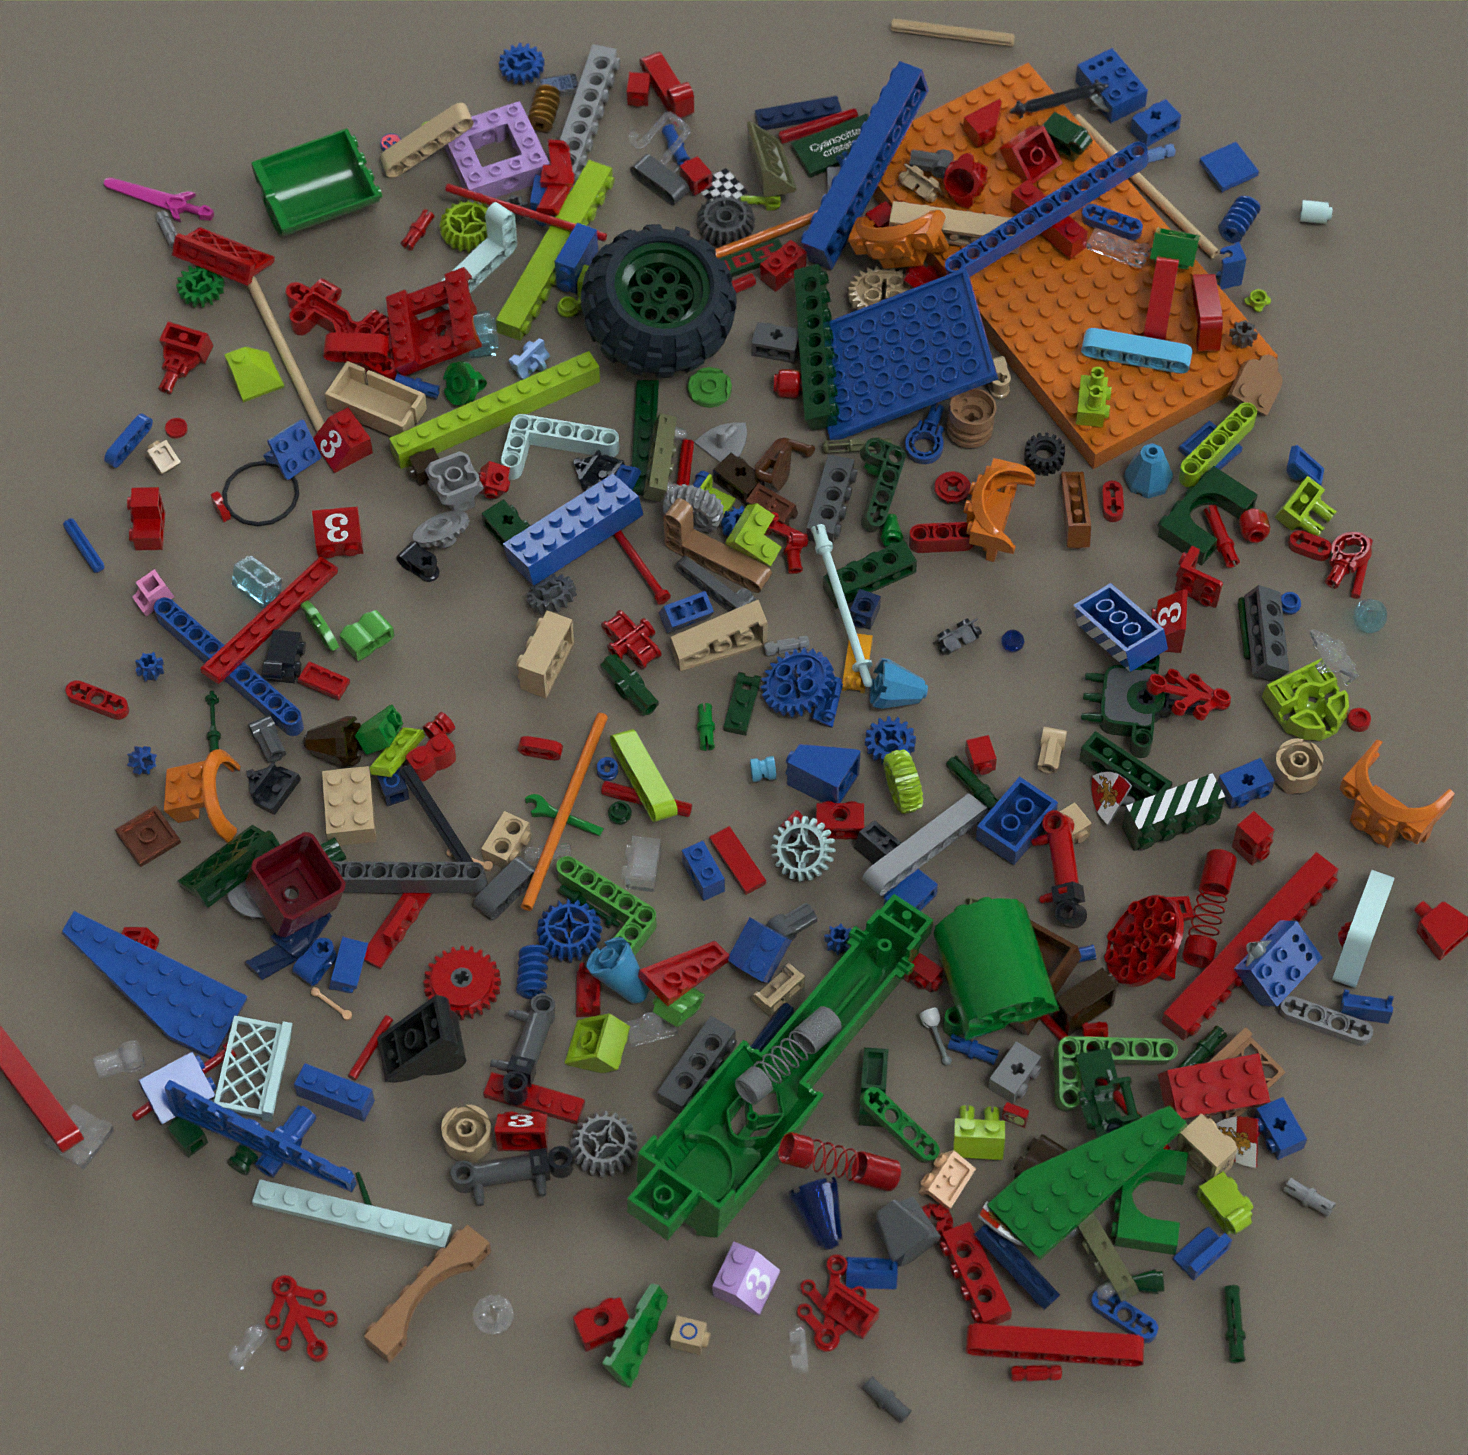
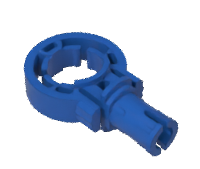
[905,403,945,464]

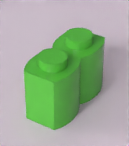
[340,610,394,661]
[653,988,705,1027]

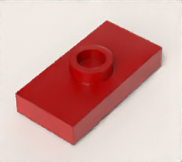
[298,661,350,701]

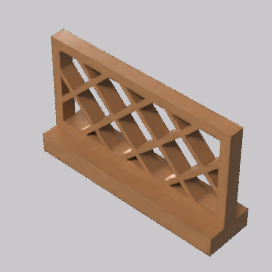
[1205,1027,1286,1119]

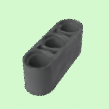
[630,154,690,205]
[474,856,535,920]

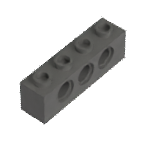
[807,454,858,544]
[1244,585,1289,681]
[657,1016,737,1114]

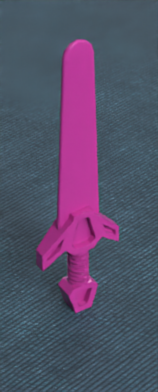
[104,178,214,222]

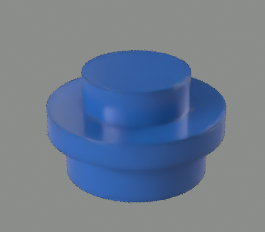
[1281,592,1301,614]

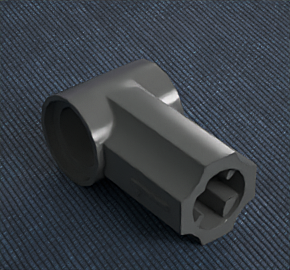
[909,149,954,179]
[248,715,286,762]
[766,903,817,941]

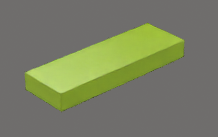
[369,727,425,777]

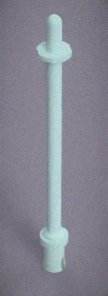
[811,524,873,687]

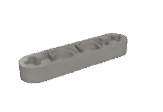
[1279,996,1373,1046]

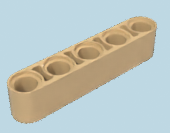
[380,103,474,178]

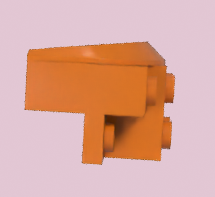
[1339,739,1455,848]

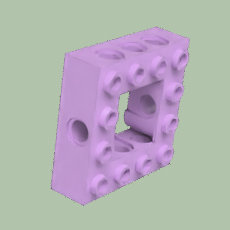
[444,101,550,203]

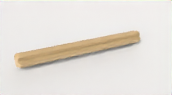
[891,19,1015,46]

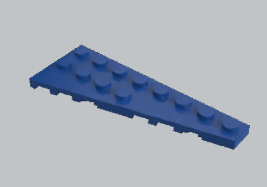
[164,1080,356,1192]

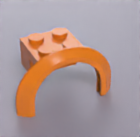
[164,749,241,843]

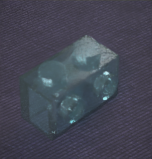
[232,555,282,609]

